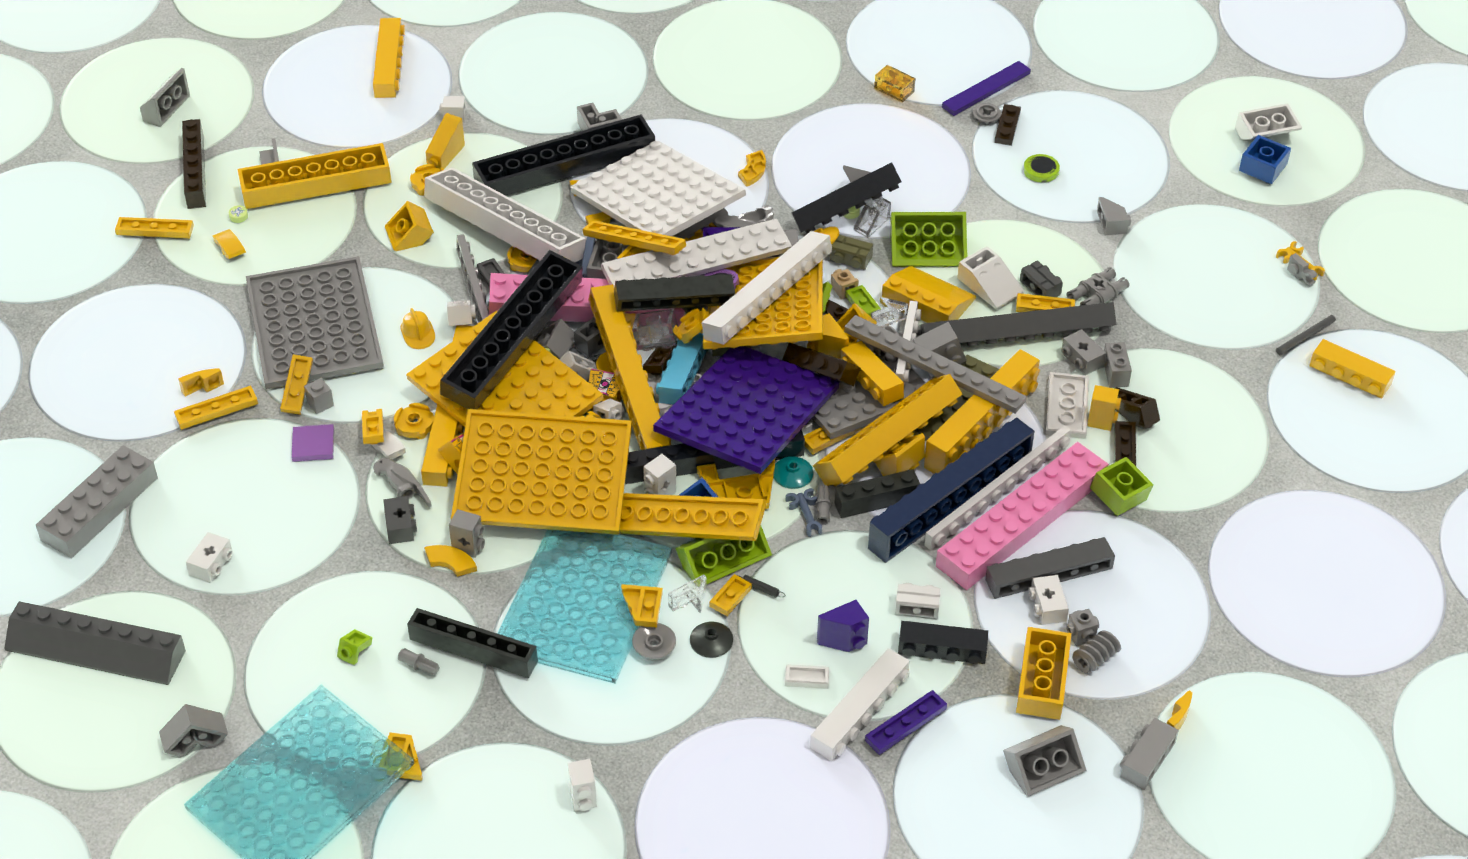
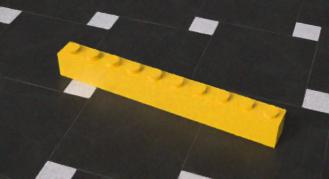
[588,284,671,450]
[421,325,474,487]

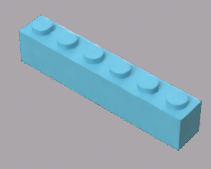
[656,333,708,405]

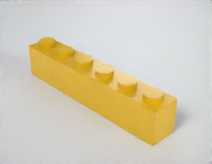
[373,18,405,98]

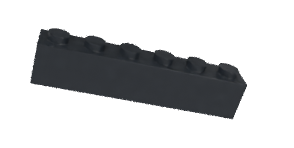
[791,162,902,234]

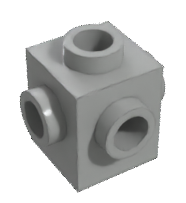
[1066,608,1100,646]

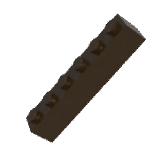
[182,119,206,209]

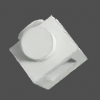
[593,398,624,420]

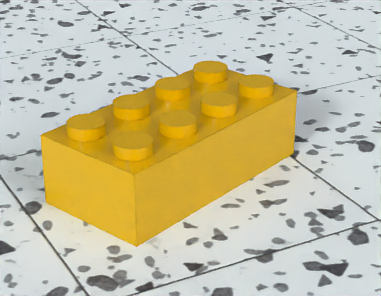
[1016,627,1072,720]

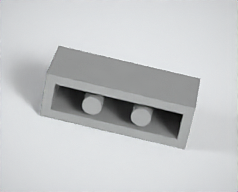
[1119,718,1179,790]

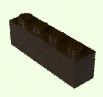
[782,343,861,387]

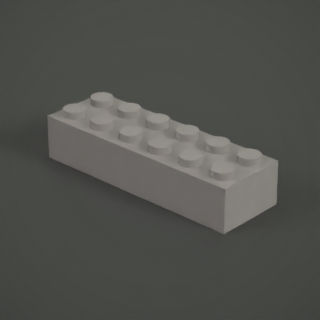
[35,445,158,559]

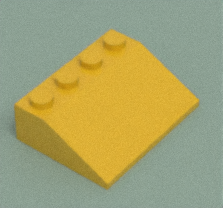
[881,266,976,323]

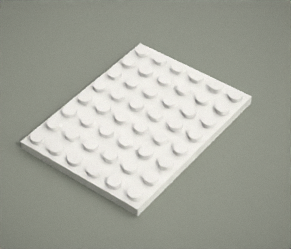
[570,140,746,236]

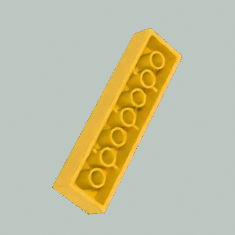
[237,143,392,209]
[924,349,1040,474]
[812,374,962,487]

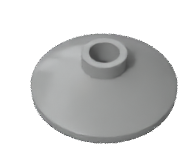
[632,623,676,659]

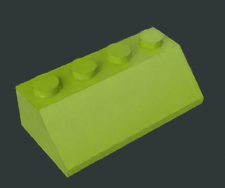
[675,526,772,588]

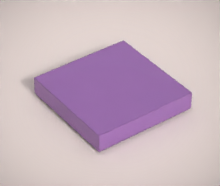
[292,424,334,462]

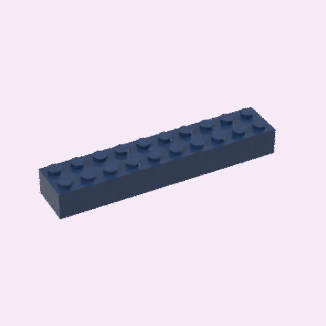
[868,417,1035,563]

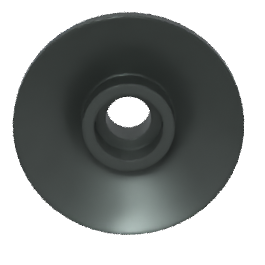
[690,621,733,658]

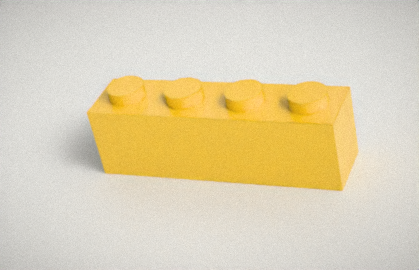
[1309,339,1396,399]
[840,341,904,406]

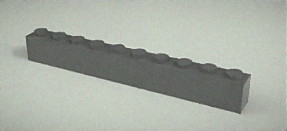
[920,302,1117,347]

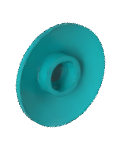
[773,456,814,489]

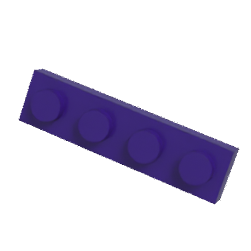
[865,690,947,755]

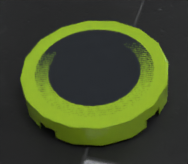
[1023,154,1060,182]

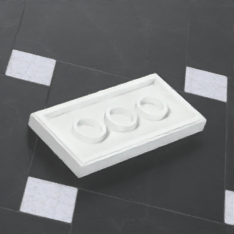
[1046,372,1089,439]

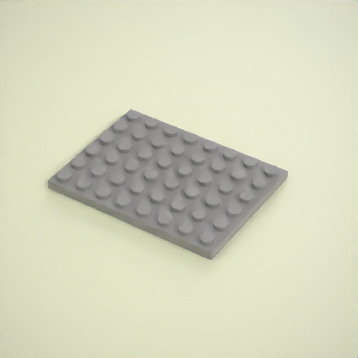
[245,256,384,389]

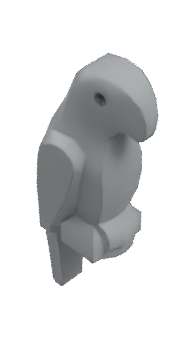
[373,457,432,508]

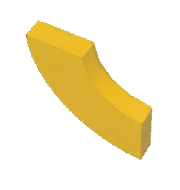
[738,150,766,187]
[424,545,477,577]

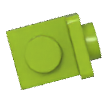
[337,629,373,665]

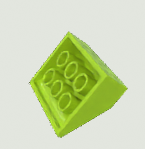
[890,212,968,267]

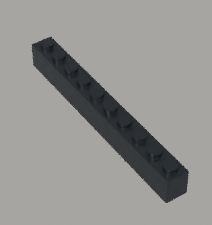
[625,429,805,485]

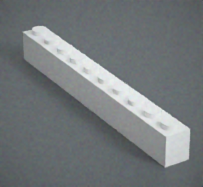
[702,231,832,345]

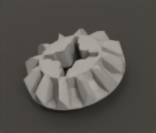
[973,103,1001,124]

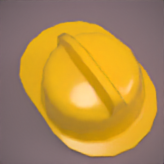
[400,308,435,349]

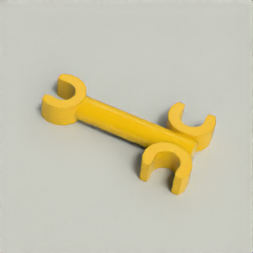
[1276,241,1325,281]

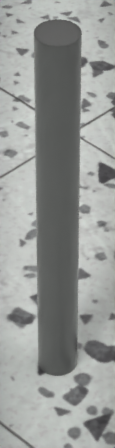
[1276,315,1336,355]

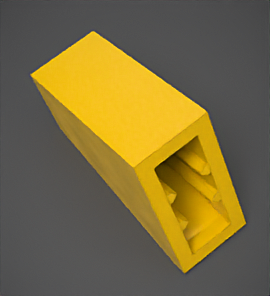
[425,113,465,169]

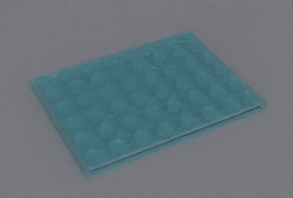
[497,529,672,684]
[184,684,415,859]

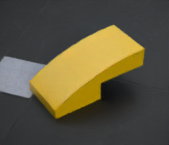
[212,229,246,259]
[178,368,224,397]
[1167,690,1193,730]

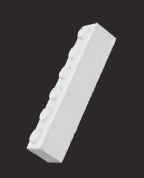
[810,648,910,762]

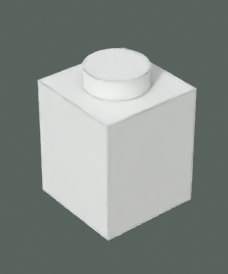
[439,96,466,121]

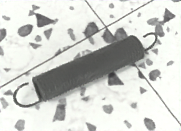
[737,574,786,598]

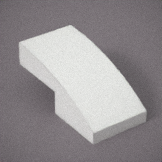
[371,431,406,460]

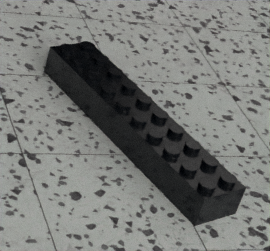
[472,114,655,196]
[440,250,583,410]

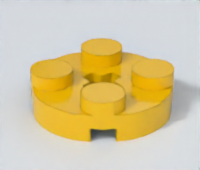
[410,164,444,196]
[507,246,537,272]
[673,308,710,344]
[394,403,434,439]

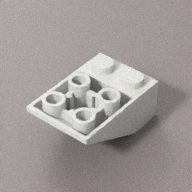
[957,246,1024,310]

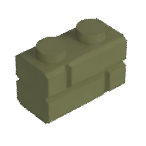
[830,234,873,270]

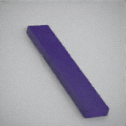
[942,61,1031,116]

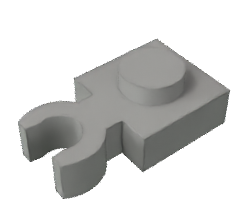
[1287,253,1318,286]

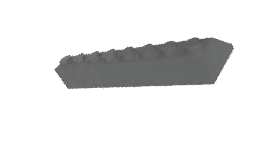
[4,601,186,685]

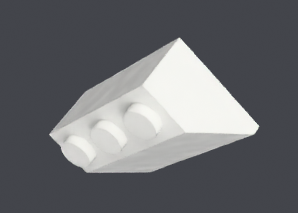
[1235,103,1303,140]

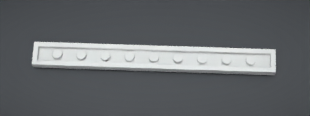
[925,425,1071,551]

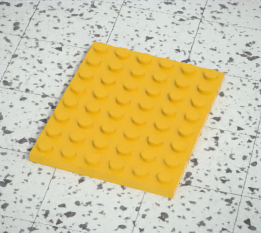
[703,257,823,350]
[406,310,604,427]
[451,409,632,535]

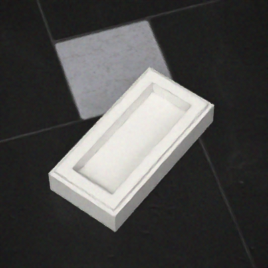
[785,664,830,689]

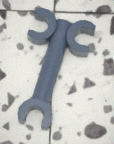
[785,488,822,537]

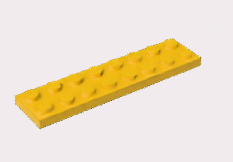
[619,493,767,541]

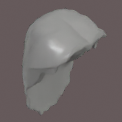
[714,205,774,227]

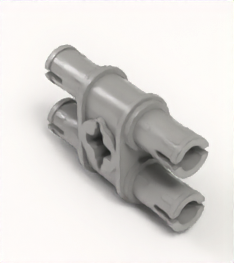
[1066,267,1130,306]

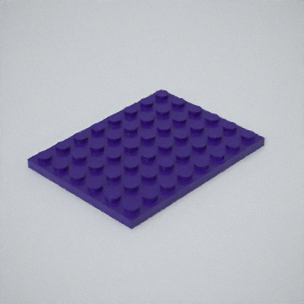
[653,346,839,474]

